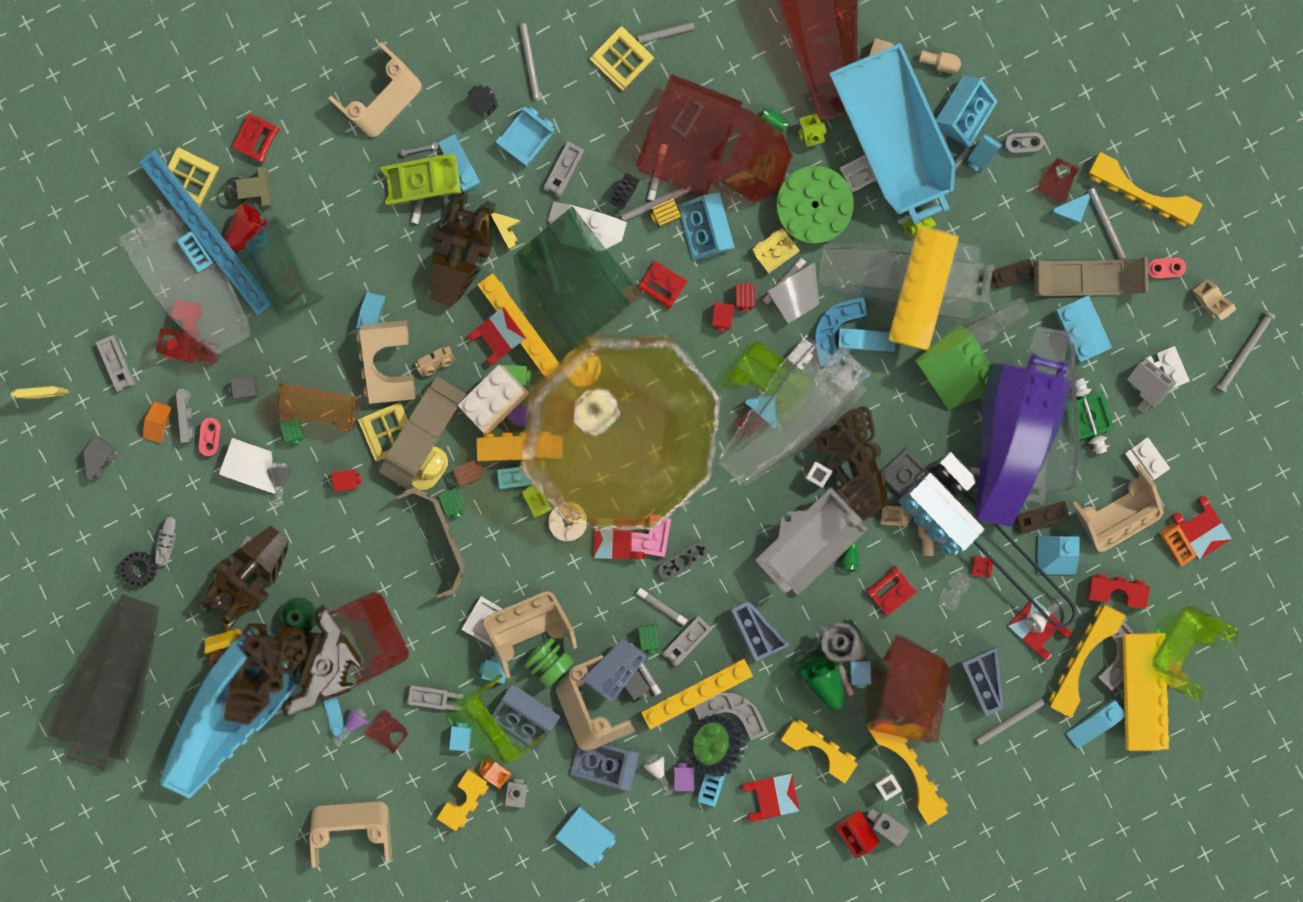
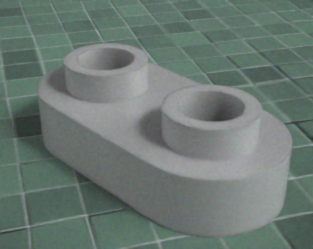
[1005,132,1044,154]

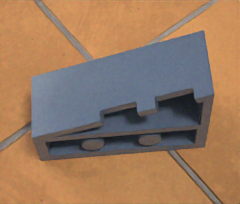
[727,601,790,662]

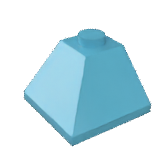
[1037,536,1079,575]

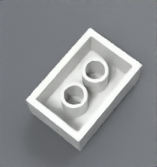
[458,365,530,434]

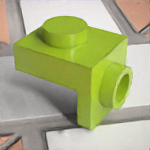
[902,208,937,240]
[522,484,552,518]

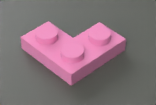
[632,516,671,557]

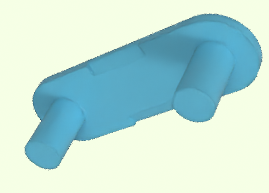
[323,697,345,736]

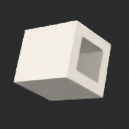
[805,462,832,488]
[874,772,902,800]

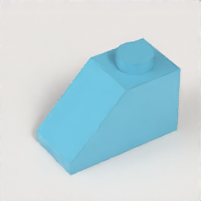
[356,292,386,330]

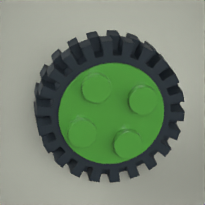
[687,714,746,777]

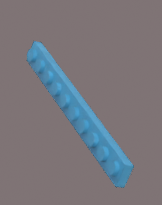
[139,150,274,316]

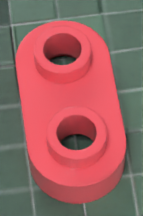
[1148,258,1186,279]
[199,418,221,456]

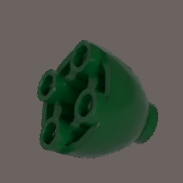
[279,597,316,633]

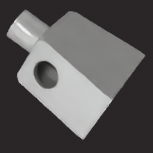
[866,808,910,846]

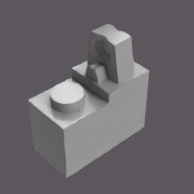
[1127,359,1176,413]

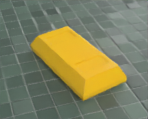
[204,629,242,654]

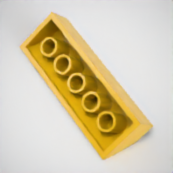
[889,226,959,350]
[1123,632,1169,751]

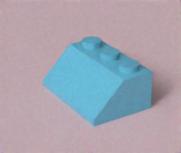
[936,75,998,148]
[677,193,735,260]
[1053,296,1112,363]

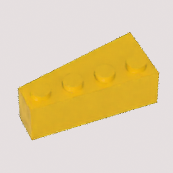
[477,431,562,461]

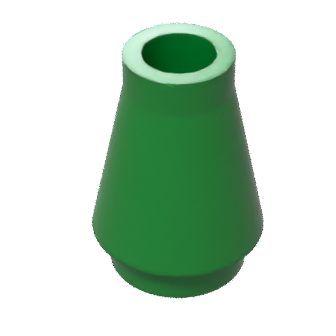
[759,107,788,132]
[841,543,860,572]

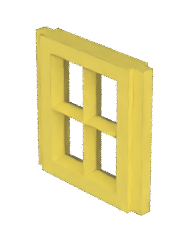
[590,26,654,91]
[158,147,219,207]
[11,386,68,399]
[358,402,408,462]

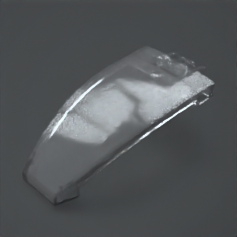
[118,200,251,356]

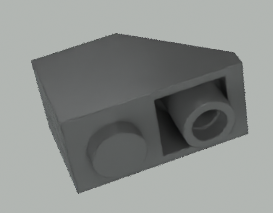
[84,436,117,480]

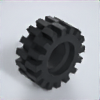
[609,172,640,210]
[120,552,158,586]

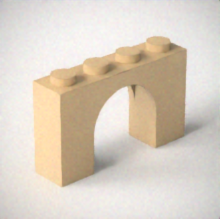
[357,320,416,404]

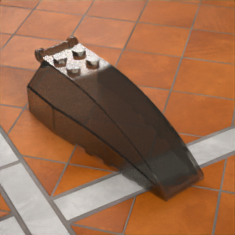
[48,594,160,772]

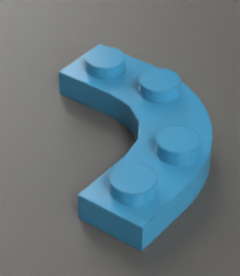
[815,297,868,366]

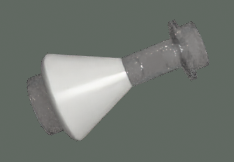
[1025,597,1065,633]
[643,753,674,797]

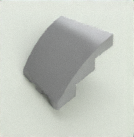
[768,263,819,324]

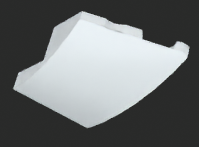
[219,438,276,494]

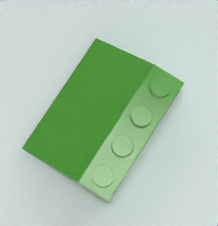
[915,324,991,410]

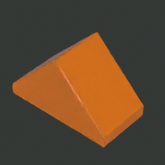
[143,401,173,444]

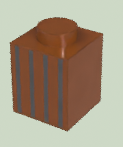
[453,460,484,487]

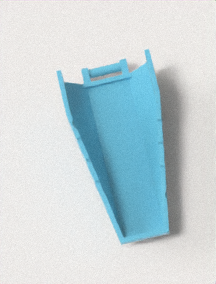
[160,629,298,799]

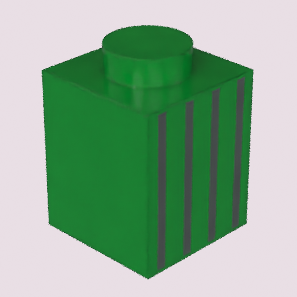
[279,415,305,445]
[438,488,466,519]
[638,624,660,653]

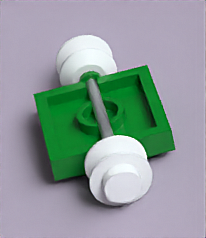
[1066,378,1114,455]

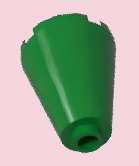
[801,655,846,710]

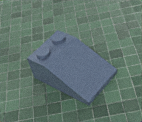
[570,744,640,790]

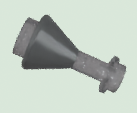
[269,462,292,506]

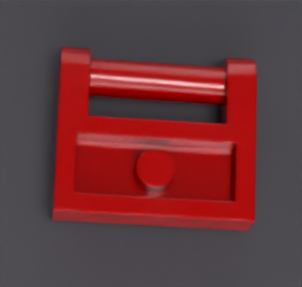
[232,113,280,163]
[637,261,688,310]
[866,566,917,616]

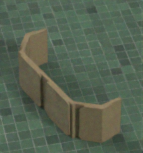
[1034,257,1149,296]
[379,376,467,490]
[396,488,467,598]

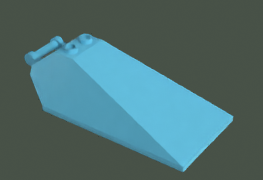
[830,43,955,225]

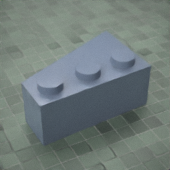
[582,639,647,703]
[960,646,1004,716]

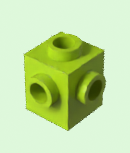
[798,113,827,147]

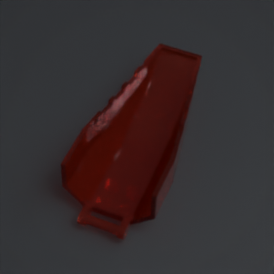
[778,0,858,120]

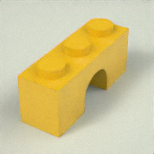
[437,768,489,831]

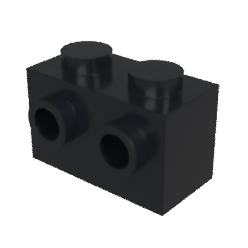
[467,84,499,119]

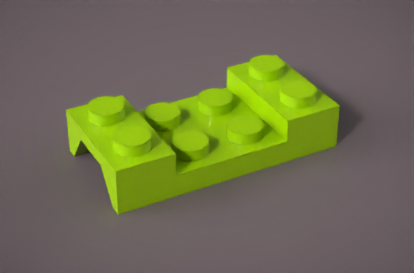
[381,154,461,206]

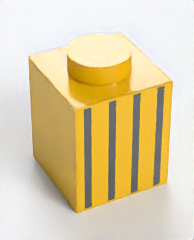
[650,199,681,227]

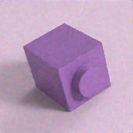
[674,762,694,791]

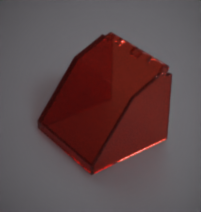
[636,74,743,196]
[869,635,950,743]

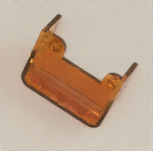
[276,383,361,432]

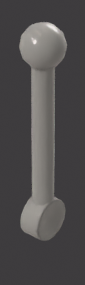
[400,142,439,157]

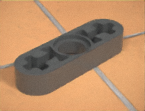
[658,542,708,579]

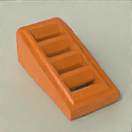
[1159,523,1197,567]

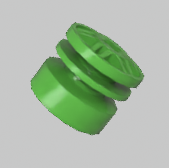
[524,638,575,689]

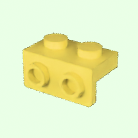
[752,228,799,274]

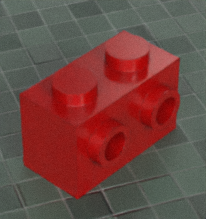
[835,810,880,858]

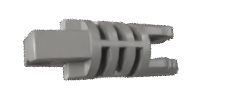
[155,516,177,565]

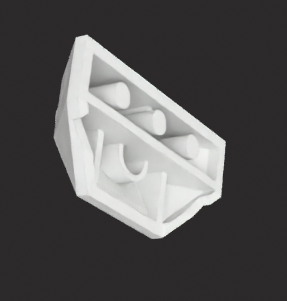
[548,202,627,254]

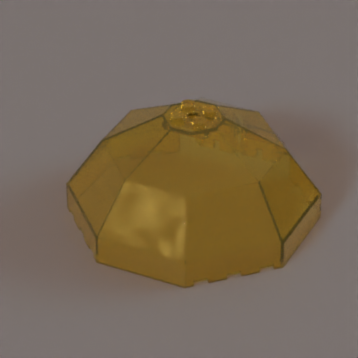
[521,336,721,530]

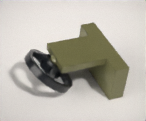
[223,167,272,208]

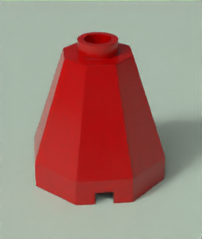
[224,204,273,252]

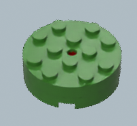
[775,166,854,244]

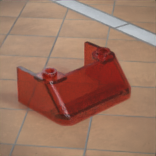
[330,592,409,685]

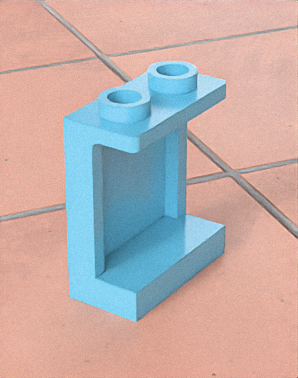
[496,106,555,168]
[555,805,616,866]

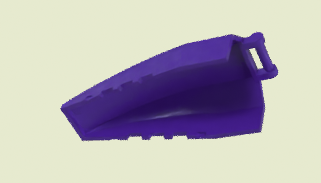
[975,353,1071,527]

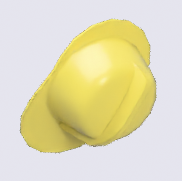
[412,447,448,490]

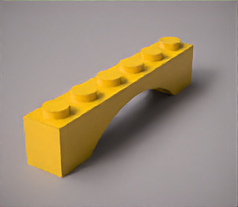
[1087,152,1203,227]
[477,273,562,379]
[1048,604,1126,718]
[641,658,753,729]
[866,713,948,825]

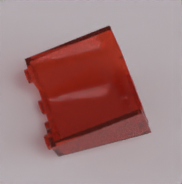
[703,104,793,203]

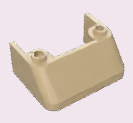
[328,42,422,138]
[1073,464,1164,552]
[483,592,577,678]
[556,655,635,751]
[310,801,392,868]

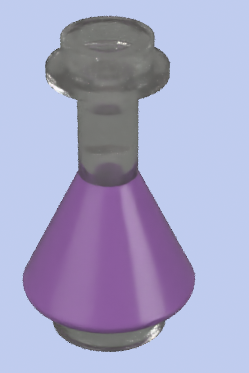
[332,706,369,747]

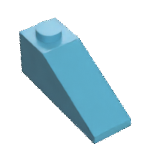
[438,134,481,193]
[966,134,1001,172]
[837,329,895,352]
[1066,699,1125,749]

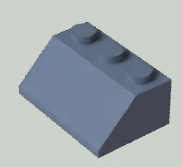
[489,684,560,751]

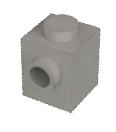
[505,778,528,808]

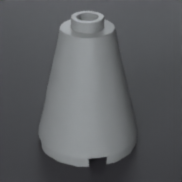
[822,623,866,662]

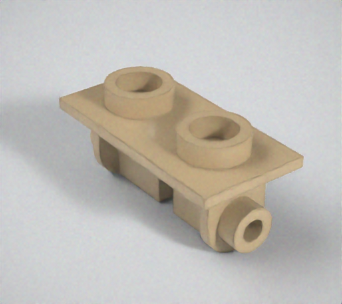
[415,346,457,378]

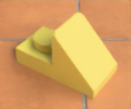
[491,213,521,250]

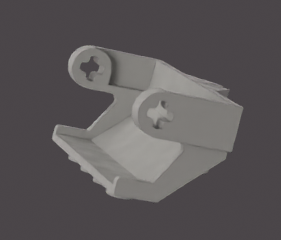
[756,488,868,595]

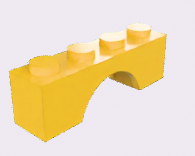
[780,719,858,783]

